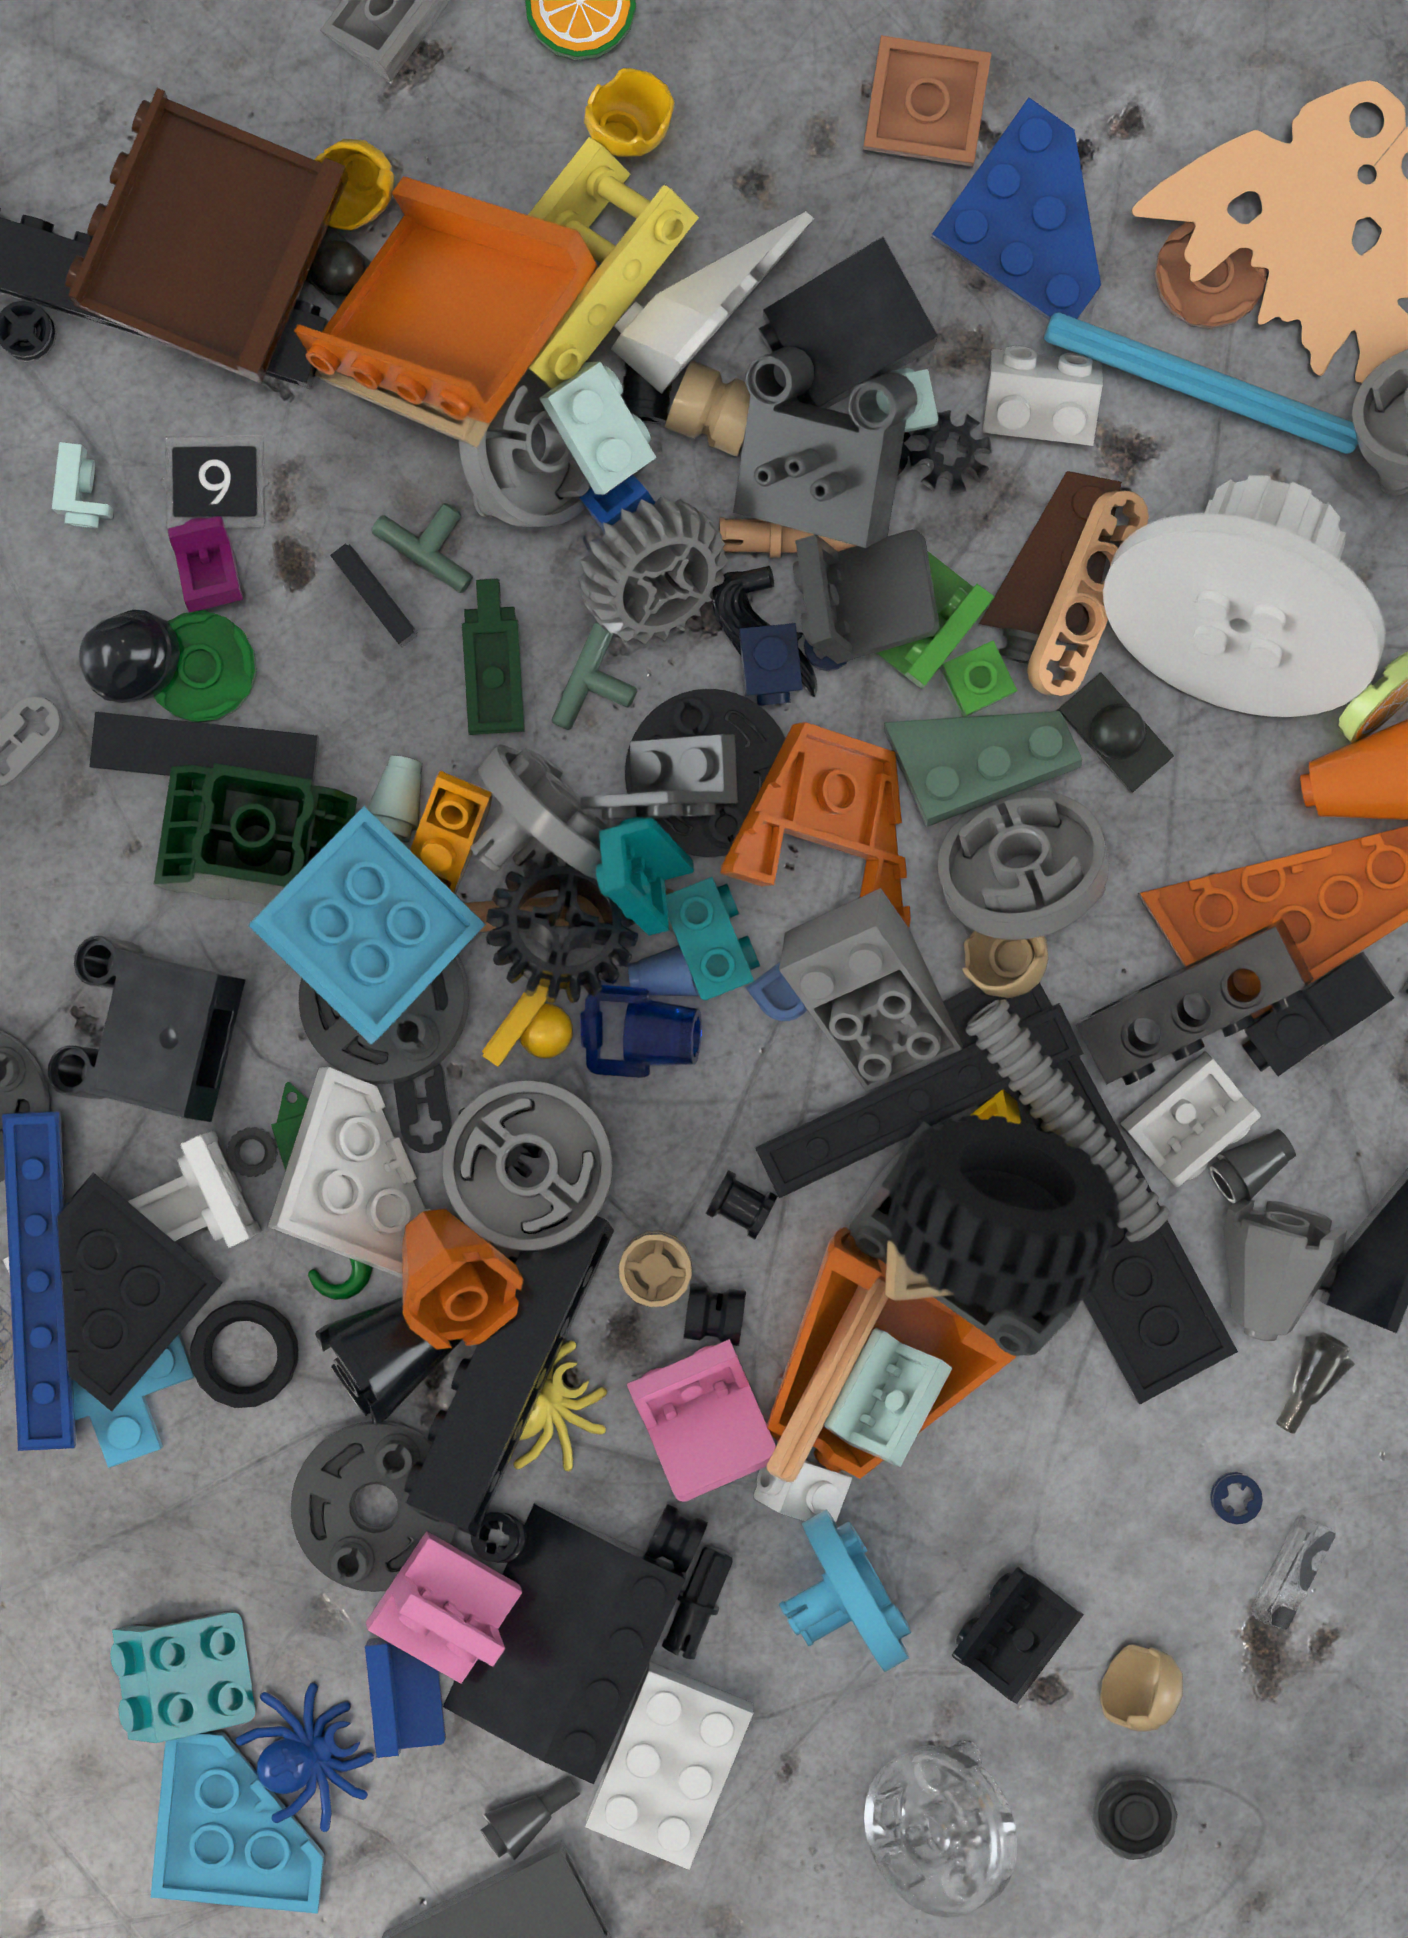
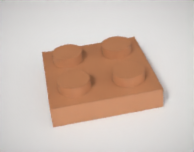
[863,35,991,167]

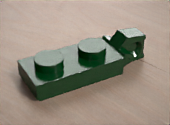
[462,578,525,735]

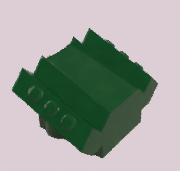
[154,763,357,906]

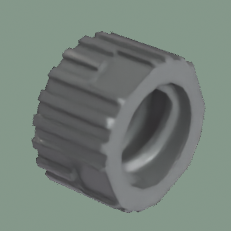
[226,1127,278,1177]

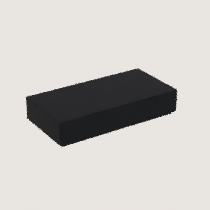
[330,543,417,648]

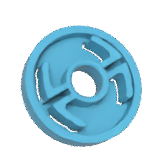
[779,1509,912,1672]

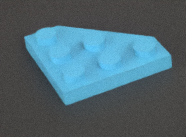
[150,1731,325,1914]

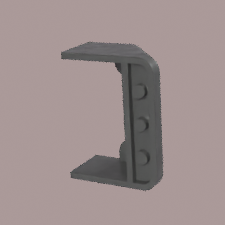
[850,1121,1111,1356]

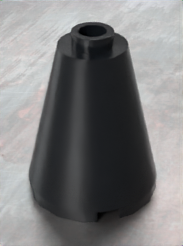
[315,1296,463,1426]

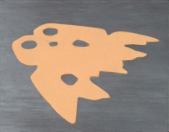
[1132,81,1408,383]

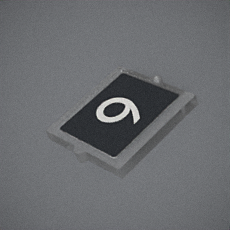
[160,435,270,529]

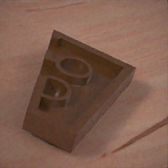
[978,471,1122,645]

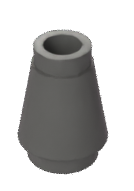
[1209,1129,1296,1204]

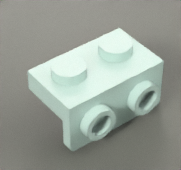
[539,361,657,494]
[824,1328,952,1467]

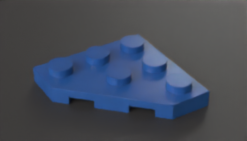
[931,97,1101,320]

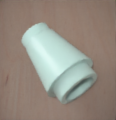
[367,755,422,842]

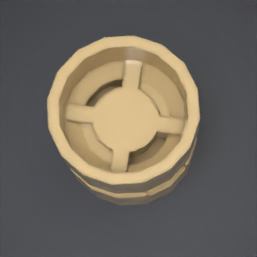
[665,360,750,457]
[619,1230,692,1307]

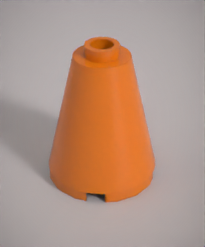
[1300,719,1408,820]

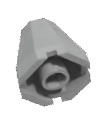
[1223,1199,1347,1341]

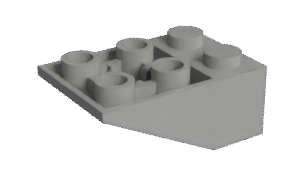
[779,888,963,1092]

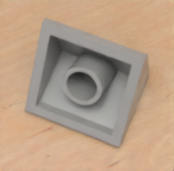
[320,0,451,83]

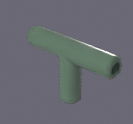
[371,503,473,593]
[551,622,637,730]

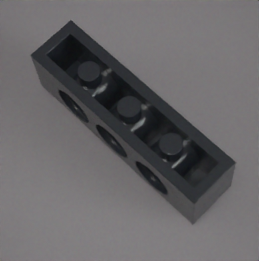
[1076,918,1313,1086]

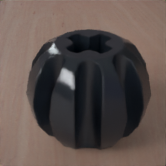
[909,410,993,494]

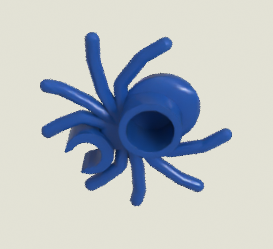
[236,1683,374,1832]

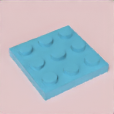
[248,806,486,1044]

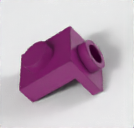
[168,516,243,613]

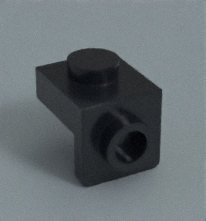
[1242,998,1333,1076]

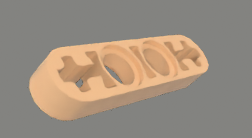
[1027,490,1149,696]

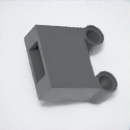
[733,347,917,548]

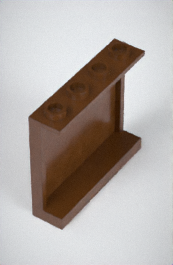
[65,88,349,383]

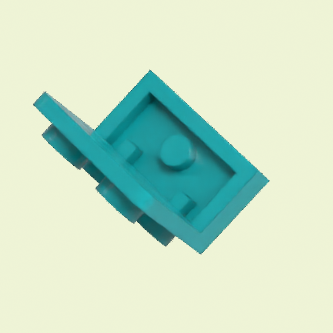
[110,1612,255,1743]

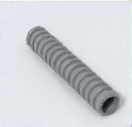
[965,999,1170,1242]

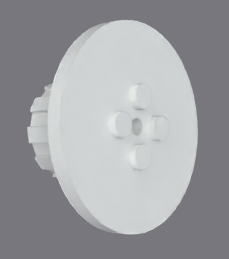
[1103,475,1385,717]

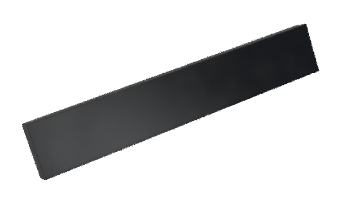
[755,1003,1084,1198]

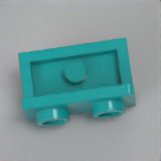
[596,817,694,936]
[666,876,760,1000]

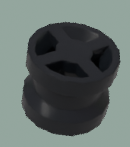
[0,300,57,362]
[644,1504,708,1573]

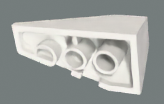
[611,211,814,394]

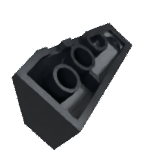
[1319,1168,1408,1333]

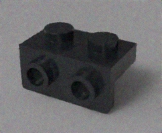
[952,1567,1084,1704]

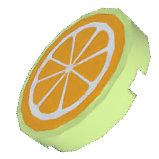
[1338,651,1408,743]

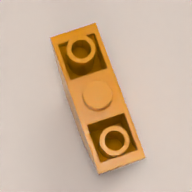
[410,771,492,894]

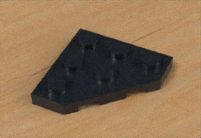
[56,1172,222,1412]

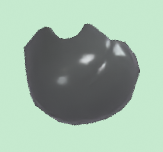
[1091,1774,1178,1860]

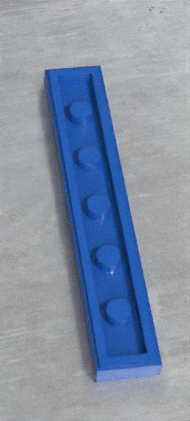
[2,1111,76,1451]

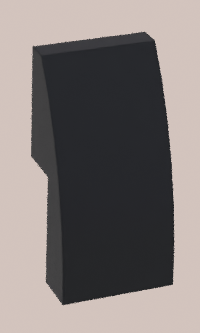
[1296,952,1394,1064]

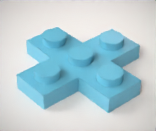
[73,1332,195,1468]

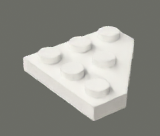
[268,1067,431,1278]

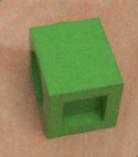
[940,640,1017,717]

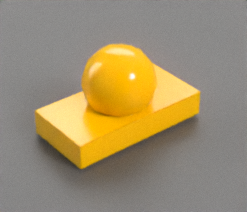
[482,985,573,1067]

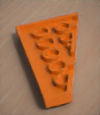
[1138,826,1408,1019]

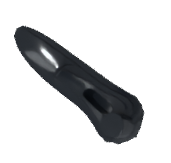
[712,566,818,697]

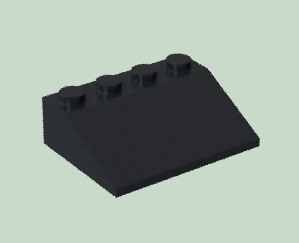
[443,1503,686,1784]

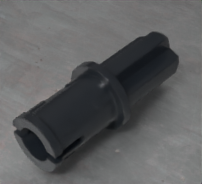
[662,1547,733,1659]

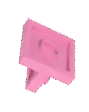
[365,1531,522,1684]

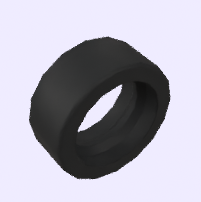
[190,1300,298,1408]

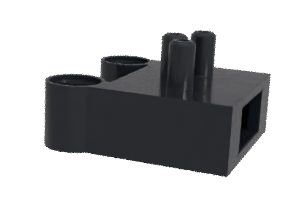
[48,936,246,1122]

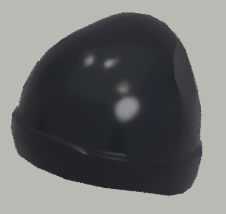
[79,609,180,703]

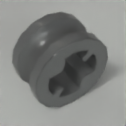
[999,628,1039,665]

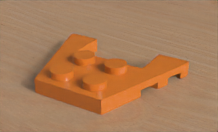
[720,722,911,927]

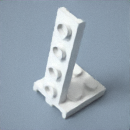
[3,1130,261,1275]

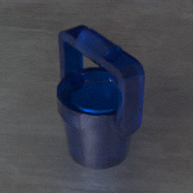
[580,985,702,1078]

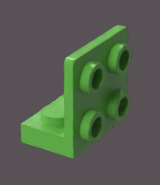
[876,552,994,689]

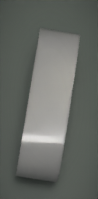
[0,696,63,787]

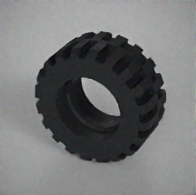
[888,1115,1120,1316]

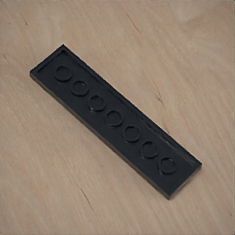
[943,982,1238,1405]

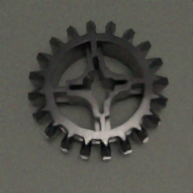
[486,852,638,1003]

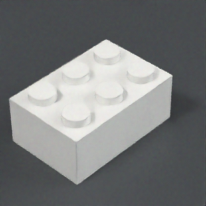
[585,1662,753,1870]

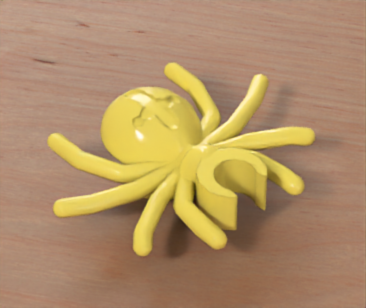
[514,1340,607,1471]

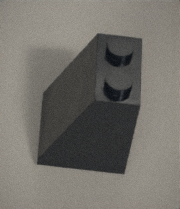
[758,237,938,409]

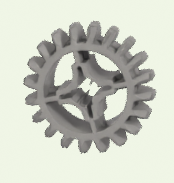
[578,496,729,644]

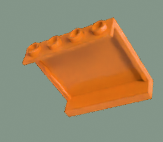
[294,176,598,424]

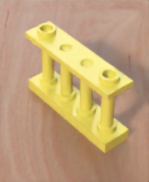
[528,137,699,390]

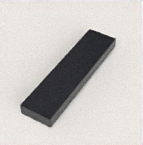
[89,712,319,785]

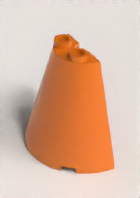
[767,1227,1016,1479]

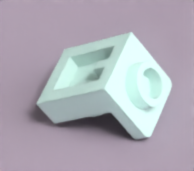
[52,442,114,528]

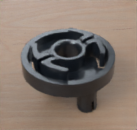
[625,689,786,857]

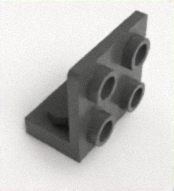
[580,734,738,820]

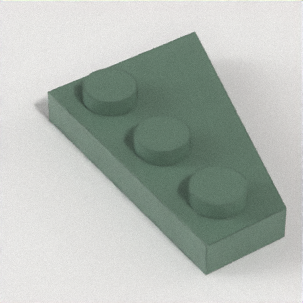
[884,711,1083,827]

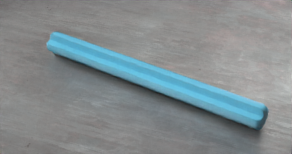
[1044,313,1358,454]

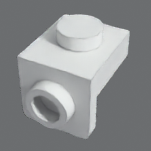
[754,1460,853,1522]

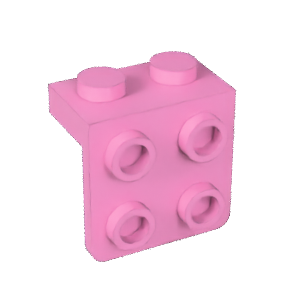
[627,1339,776,1502]

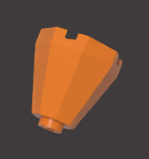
[402,1209,523,1350]

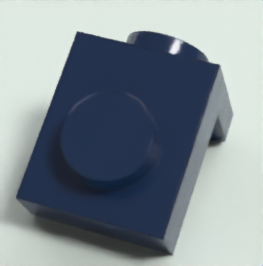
[739,623,803,706]

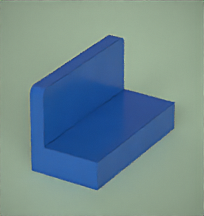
[365,1638,446,1758]

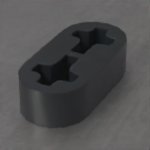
[394,1062,452,1153]

